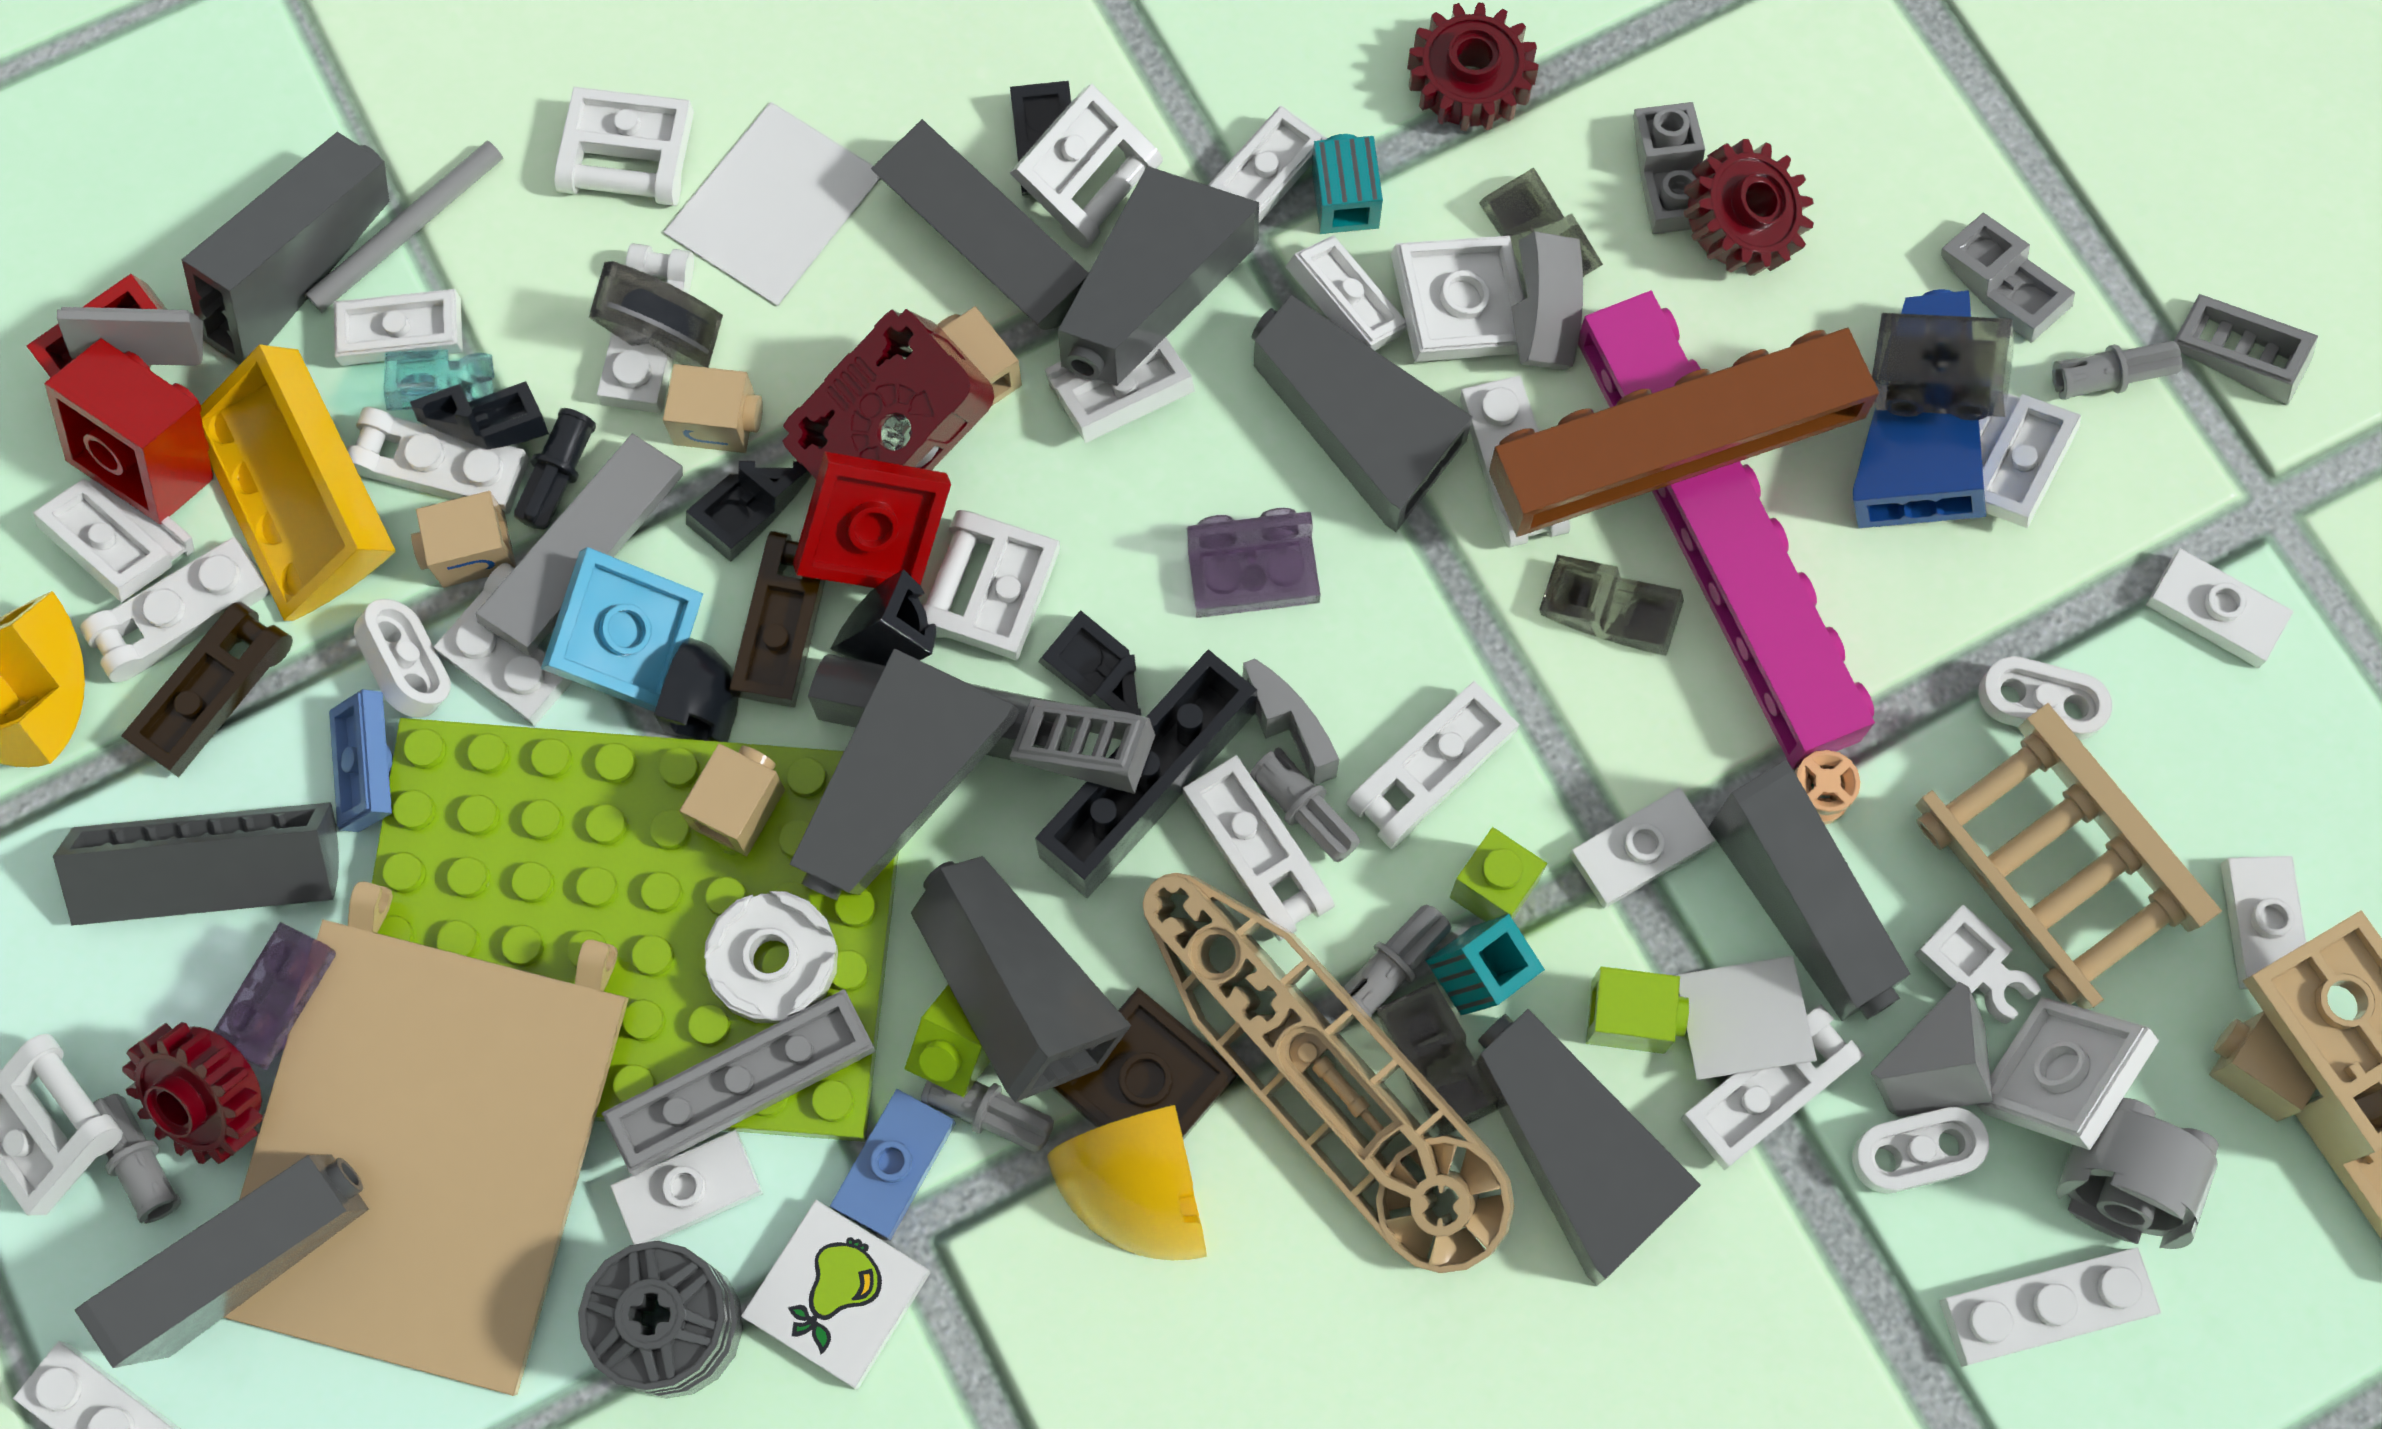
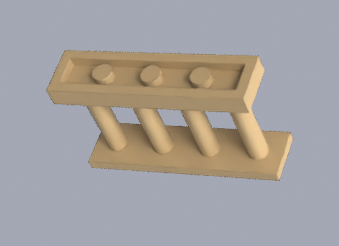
[1915,703,2222,1009]

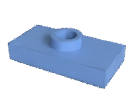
[329,689,392,832]
[830,1088,956,1241]

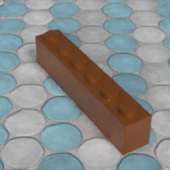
[1489,327,1879,537]

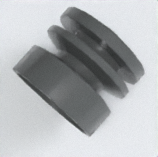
[578,1241,743,1399]

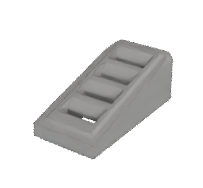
[2174,294,2318,405]
[1010,699,1155,794]

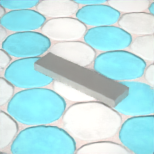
[476,433,683,656]
[602,989,876,1176]

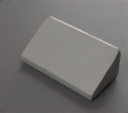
[57,307,203,366]

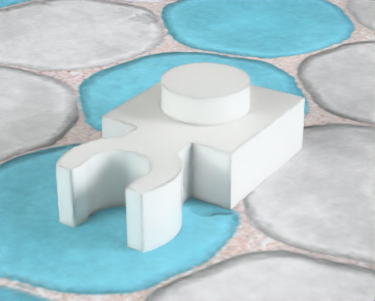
[1914,904,2041,1024]

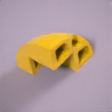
[0,591,85,767]
[1047,1105,1207,1261]

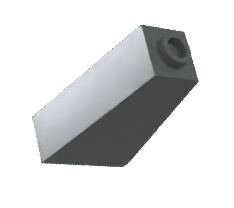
[181,131,390,364]
[1058,166,1259,386]
[1251,295,1473,532]
[790,649,1020,900]
[1708,760,1910,1021]
[911,856,1131,1102]
[1474,1009,1701,1286]
[74,1155,369,1368]

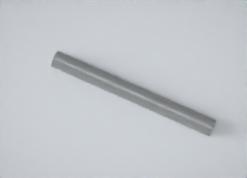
[305,140,504,313]

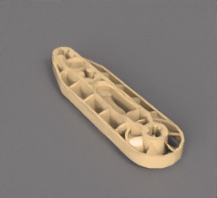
[1143,873,1515,1273]

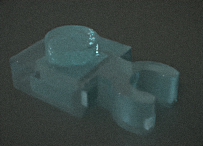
[383,350,495,411]

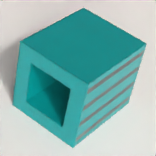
[1312,134,1383,234]
[1426,914,1545,1016]

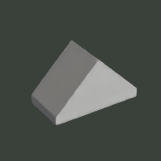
[1871,982,1993,1117]

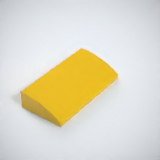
[200,344,396,621]

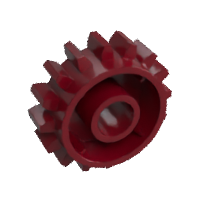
[1407,2,1539,131]
[1684,139,1814,276]
[122,1022,263,1164]

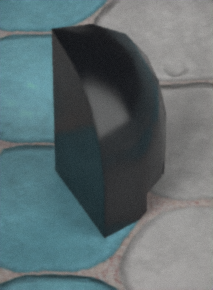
[830,569,937,666]
[654,637,738,742]

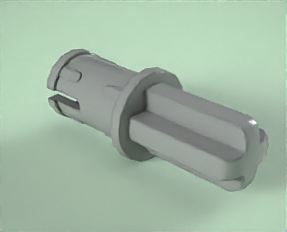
[2052,341,2182,400]
[1250,747,1360,862]
[1343,904,1451,1018]
[921,1080,1054,1152]
[93,1094,181,1224]

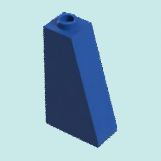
[1853,289,1986,529]

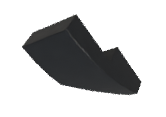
[1010,80,1071,196]
[410,381,549,449]
[686,461,811,562]
[1038,610,1141,716]

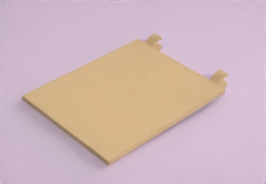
[223,881,629,1396]

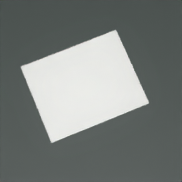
[663,102,880,306]

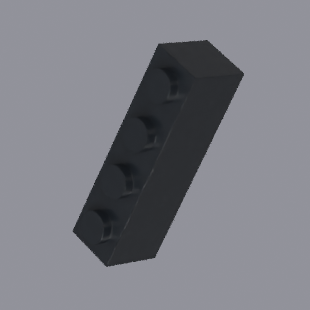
[1035,649,1257,899]

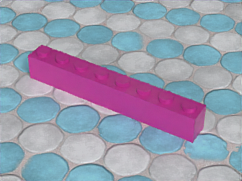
[1578,290,1875,769]

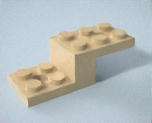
[2243,910,2382,1240]

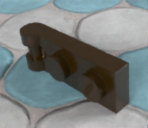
[730,531,826,708]
[121,602,293,778]

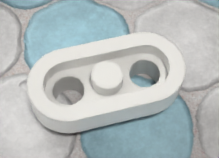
[354,599,451,718]
[1978,656,2112,741]
[1852,1107,1989,1194]

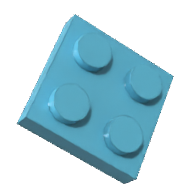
[541,547,704,712]

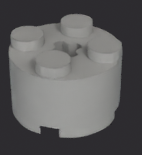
[2056,1098,2219,1249]

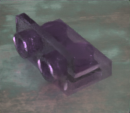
[1186,508,1321,618]
[213,922,336,1070]

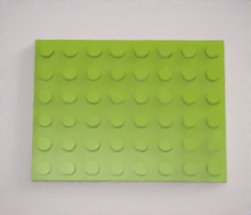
[372,718,899,1142]

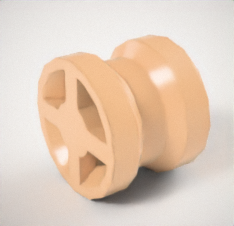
[1795,750,1861,825]

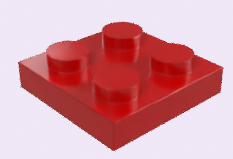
[793,451,951,588]

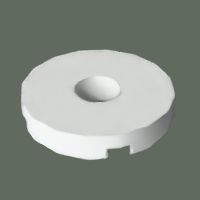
[704,891,838,1023]

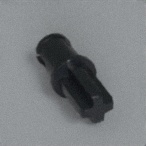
[514,408,596,530]

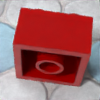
[44,338,214,525]

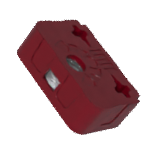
[782,309,994,480]

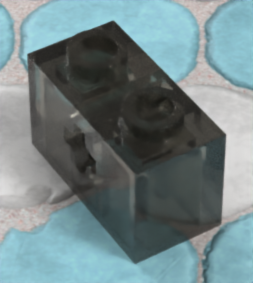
[1872,313,2014,421]

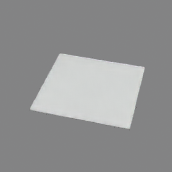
[1676,955,1817,1080]

